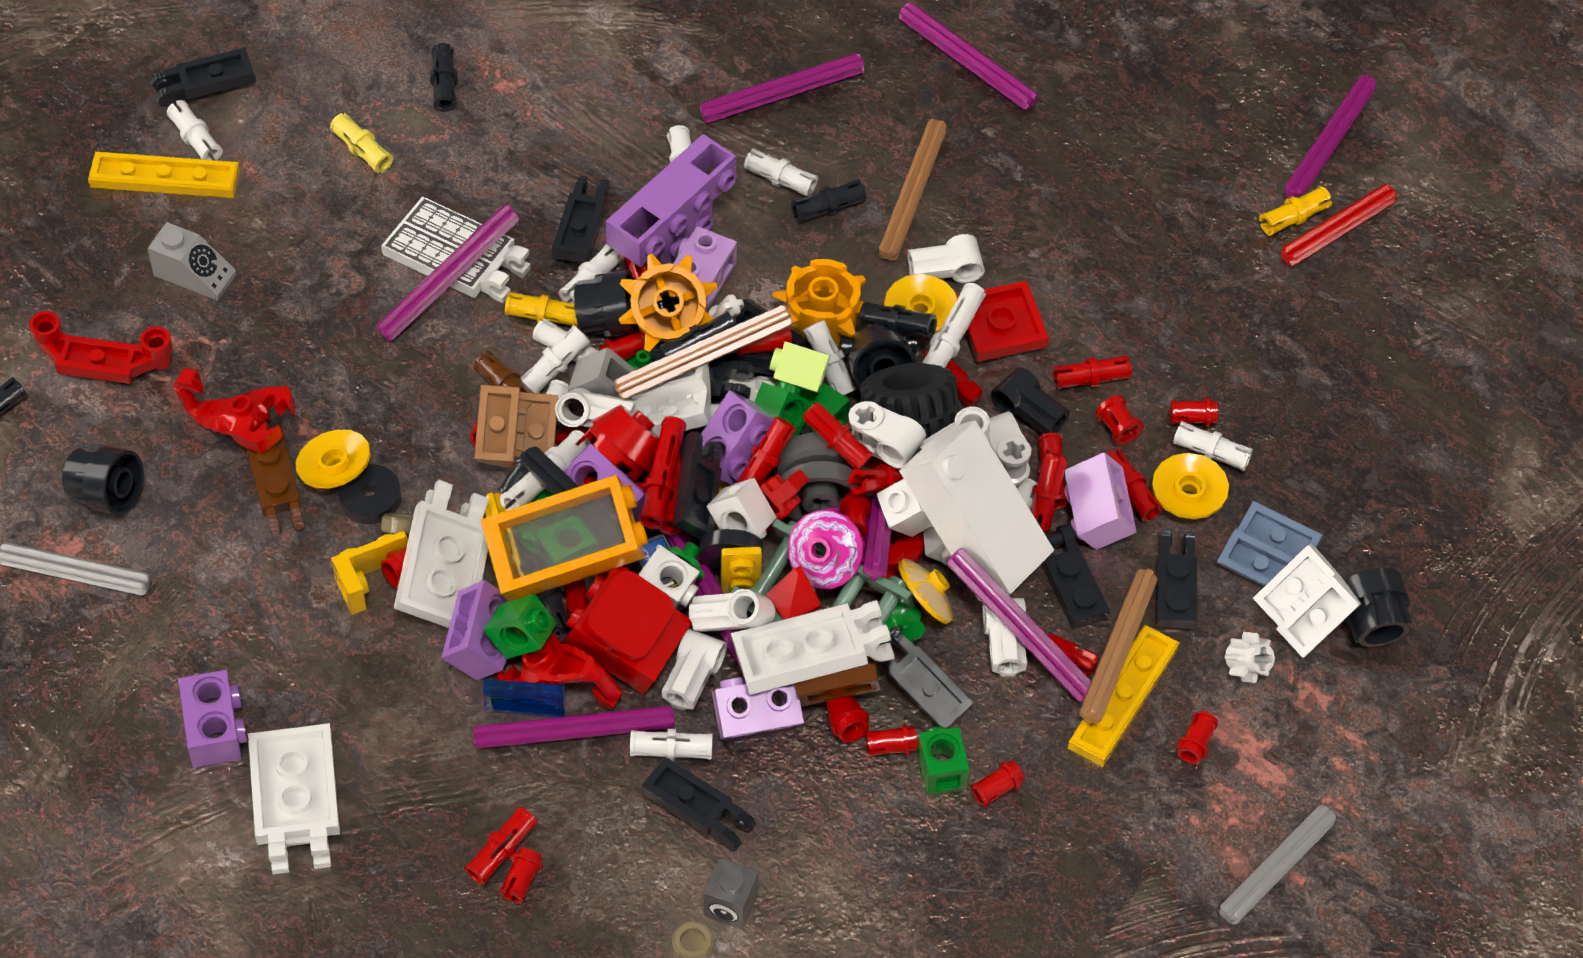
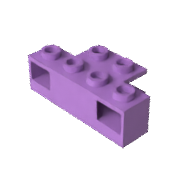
[606,134,737,267]

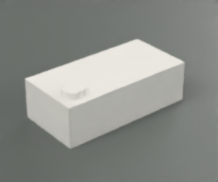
[899,420,1054,601]

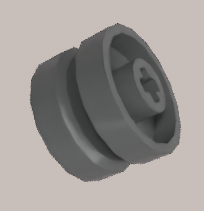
[776,432,861,522]

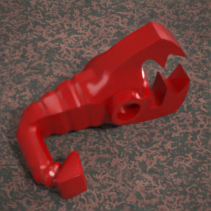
[174,368,295,453]
[497,632,622,710]

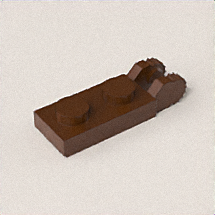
[246,438,304,536]

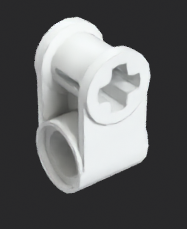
[849,401,926,468]
[989,411,1031,486]

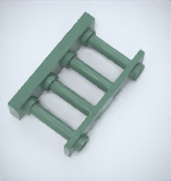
[731,519,916,625]

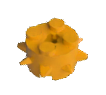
[619,254,718,352]
[772,259,866,346]

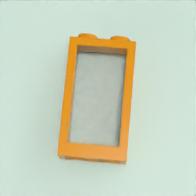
[480,474,648,601]

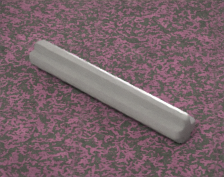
[0,542,151,595]
[1219,805,1336,925]

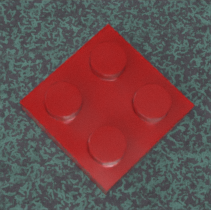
[956,281,1049,362]

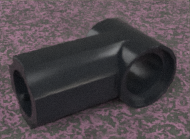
[990,367,1070,434]

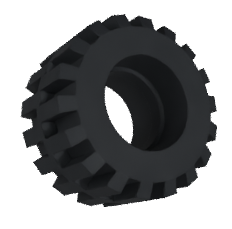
[860,363,960,439]

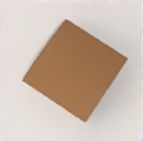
[474,385,559,468]

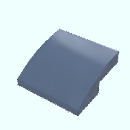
[1217,501,1323,587]

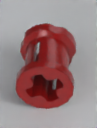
[1095,395,1144,446]

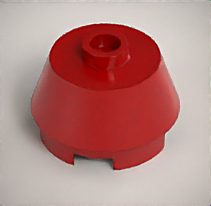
[584,404,659,481]

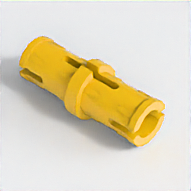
[1259,186,1332,236]
[505,292,579,328]

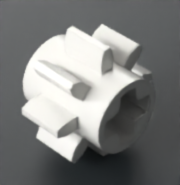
[1225,632,1275,683]

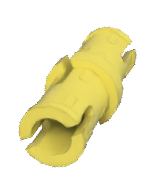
[330,113,393,173]

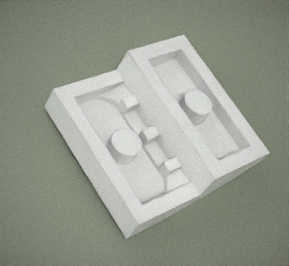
[631,363,711,437]
[1253,544,1361,658]

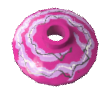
[788,510,864,589]

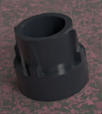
[574,270,640,337]
[847,323,917,389]
[62,444,144,516]
[1344,568,1412,647]

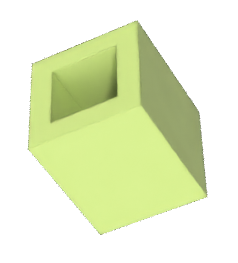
[769,341,831,393]

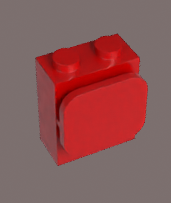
[564,567,692,695]

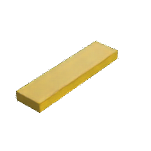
[88,152,240,198]
[1068,625,1180,767]

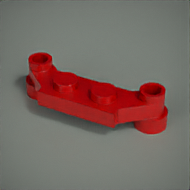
[29,311,172,384]

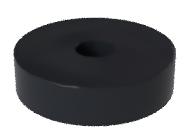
[338,464,401,524]
[699,529,763,570]

